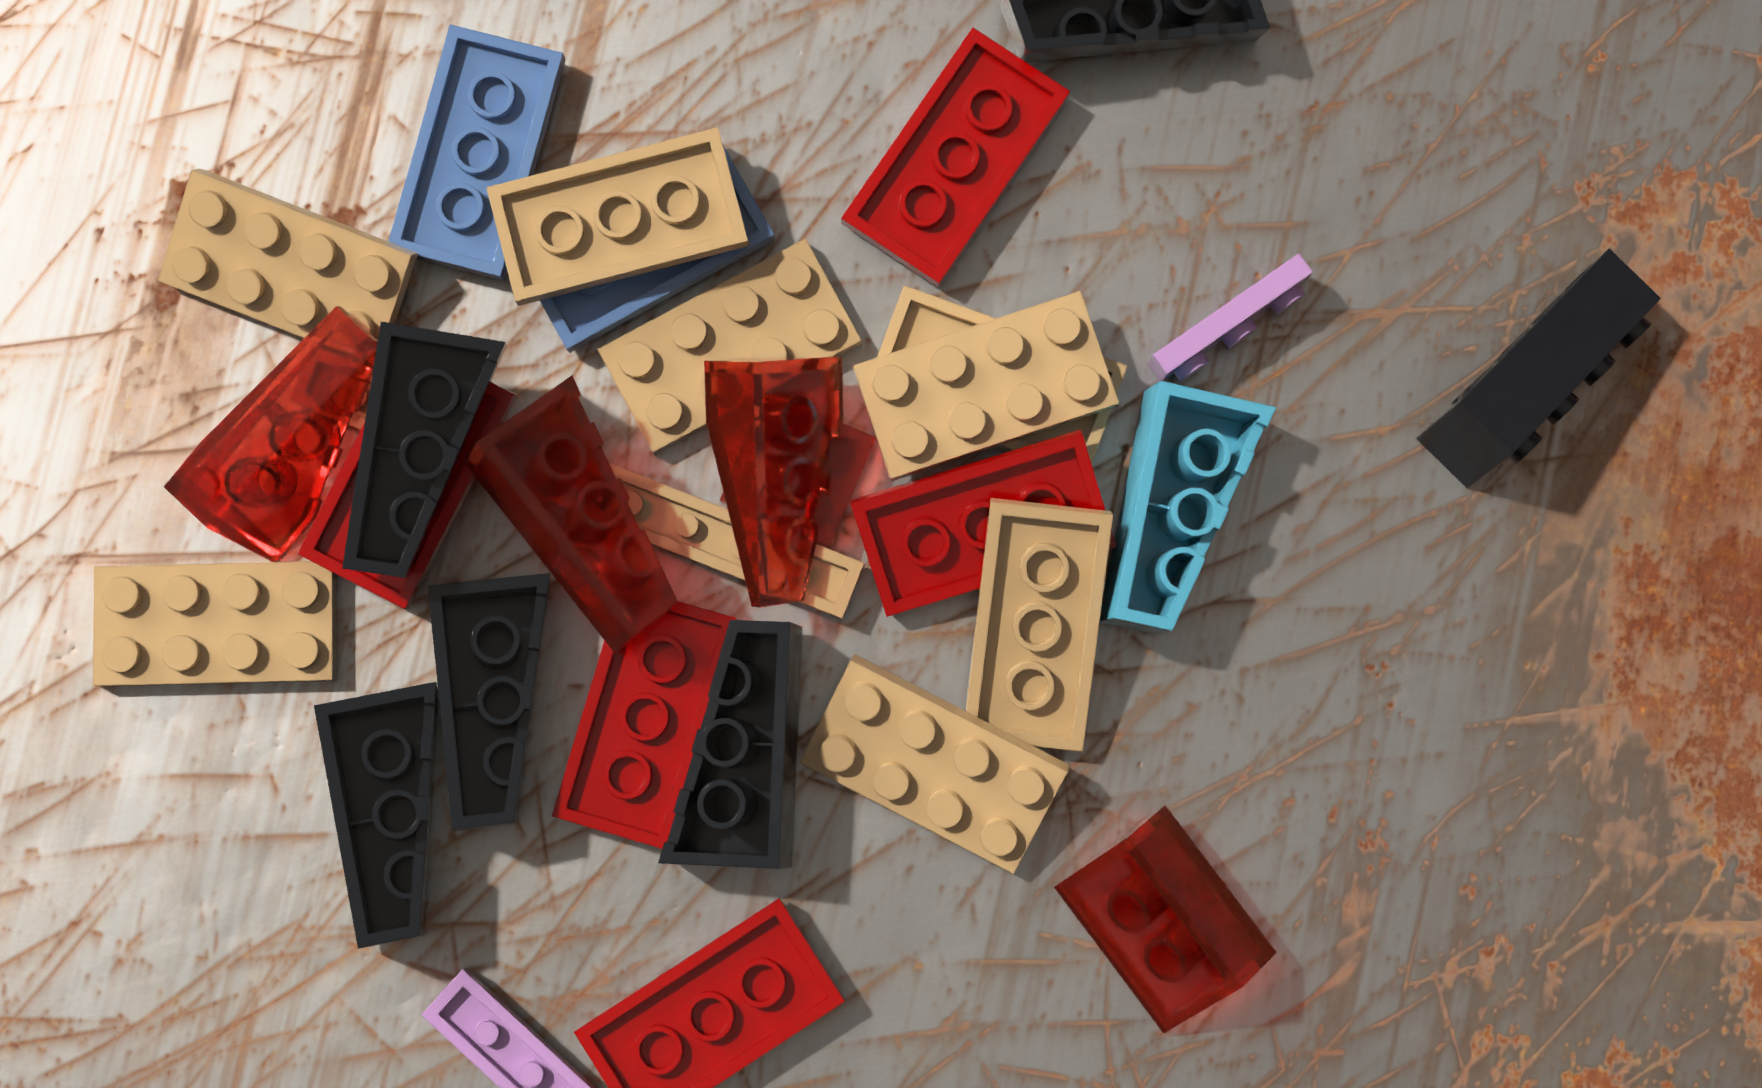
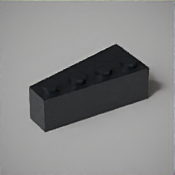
[1000,0,1270,62]
[1416,248,1661,488]
[342,322,507,578]
[428,573,550,831]
[658,620,802,869]
[314,682,439,949]

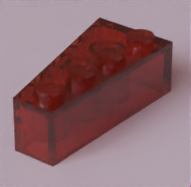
[465,375,678,654]

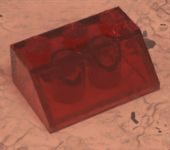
[1054,805,1277,1033]

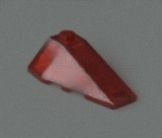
[164,306,378,562]
[704,356,843,608]

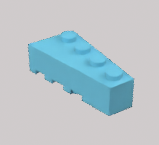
[1100,381,1276,635]

